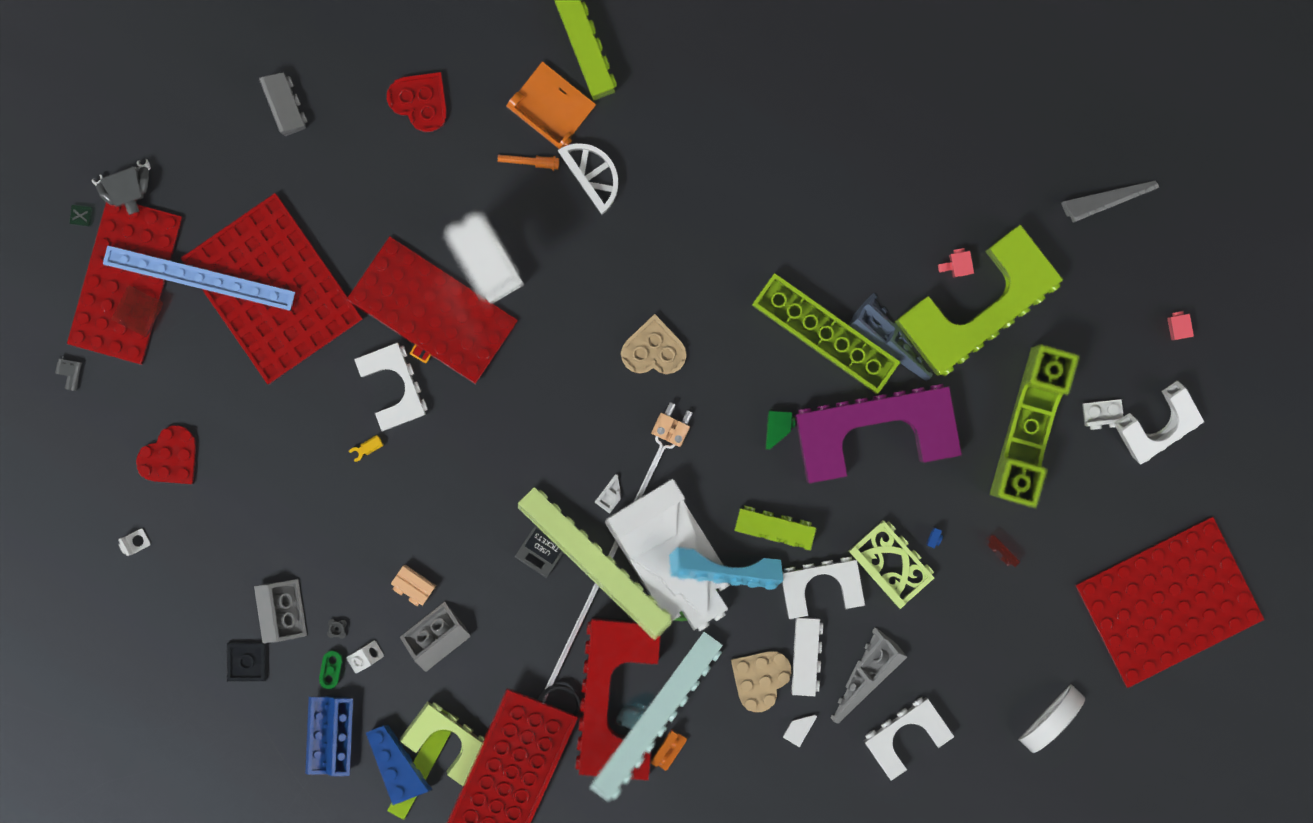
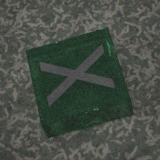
[69,205,92,227]

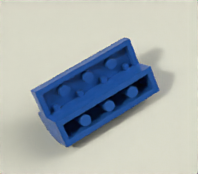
[305,696,353,776]

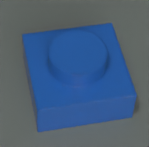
[926,527,943,549]

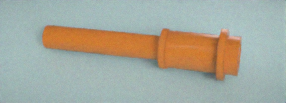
[498,154,560,171]

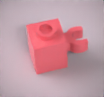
[938,248,974,278]

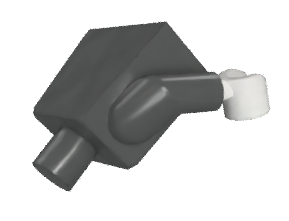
[92,159,150,215]

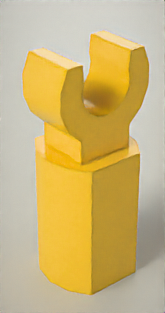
[349,435,384,462]

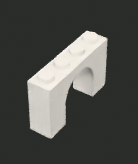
[354,343,428,431]
[1114,381,1204,465]
[782,556,865,619]
[863,697,954,781]

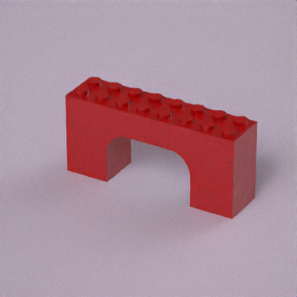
[576,617,660,780]

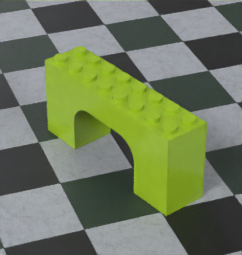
[895,225,1063,376]
[989,346,1079,507]

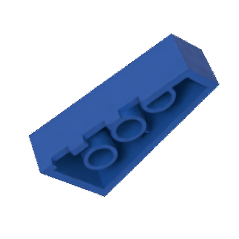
[366,725,433,805]

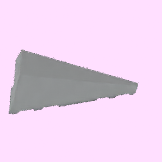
[1061,180,1159,222]

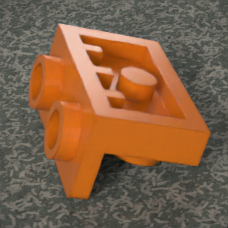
[651,729,687,771]

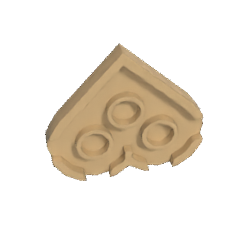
[621,314,687,374]
[731,651,791,712]

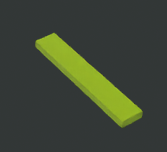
[387,709,459,820]

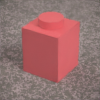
[1167,311,1194,340]

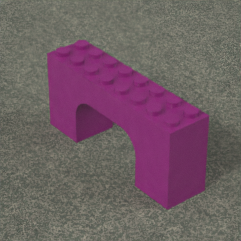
[795,384,961,483]

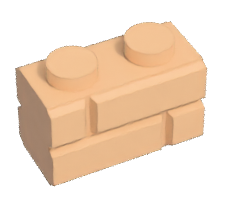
[391,564,436,606]

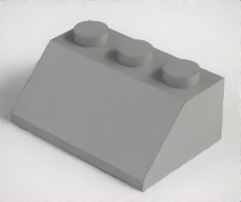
[259,73,308,136]
[254,579,307,643]
[400,602,471,672]

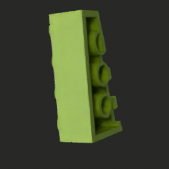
[734,506,816,551]

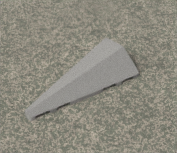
[830,628,907,723]

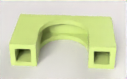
[400,701,484,786]

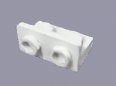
[1082,399,1123,430]

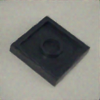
[227,642,266,681]

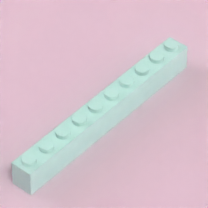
[590,632,723,802]

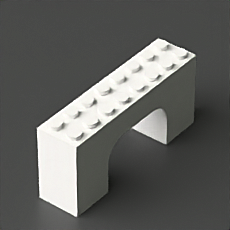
[446,214,524,304]

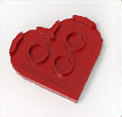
[386,72,447,132]
[136,425,196,484]

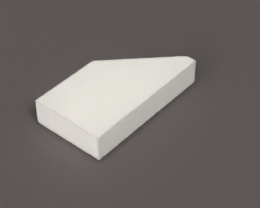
[595,474,621,514]
[783,714,817,747]

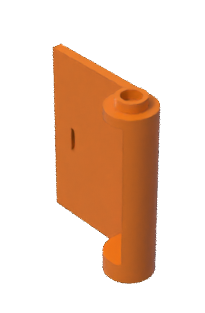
[506,61,596,149]

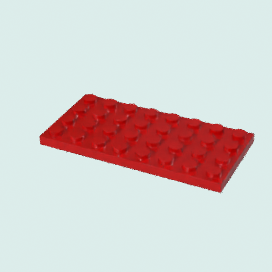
[67,202,183,365]
[347,236,518,384]
[447,688,578,823]

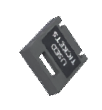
[515,525,563,578]

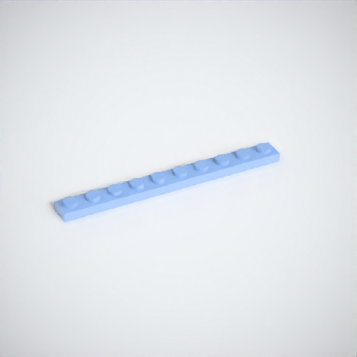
[103,246,296,311]

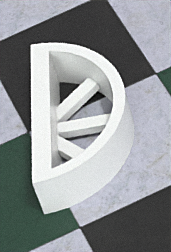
[558,144,618,215]
[1018,684,1085,753]

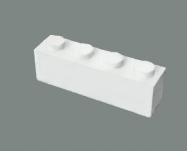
[791,617,823,696]

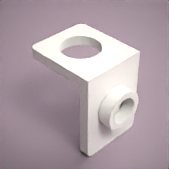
[118,529,151,556]
[346,641,384,673]

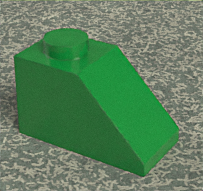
[765,411,795,449]

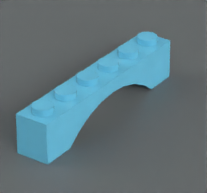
[669,547,783,590]

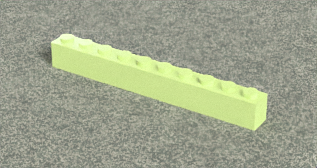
[518,487,672,640]

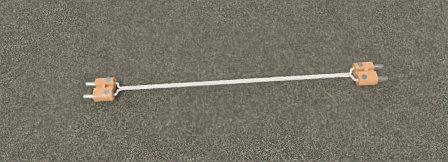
[543,402,693,703]

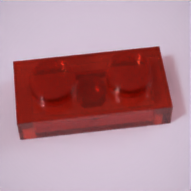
[986,534,1020,567]

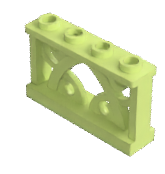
[848,520,934,609]

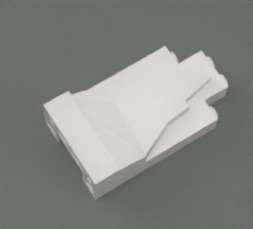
[605,479,730,631]

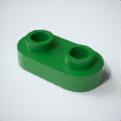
[319,650,343,689]

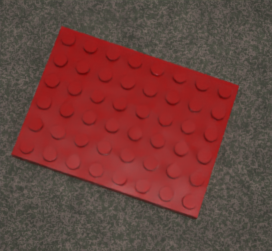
[180,193,363,385]
[1075,517,1264,688]

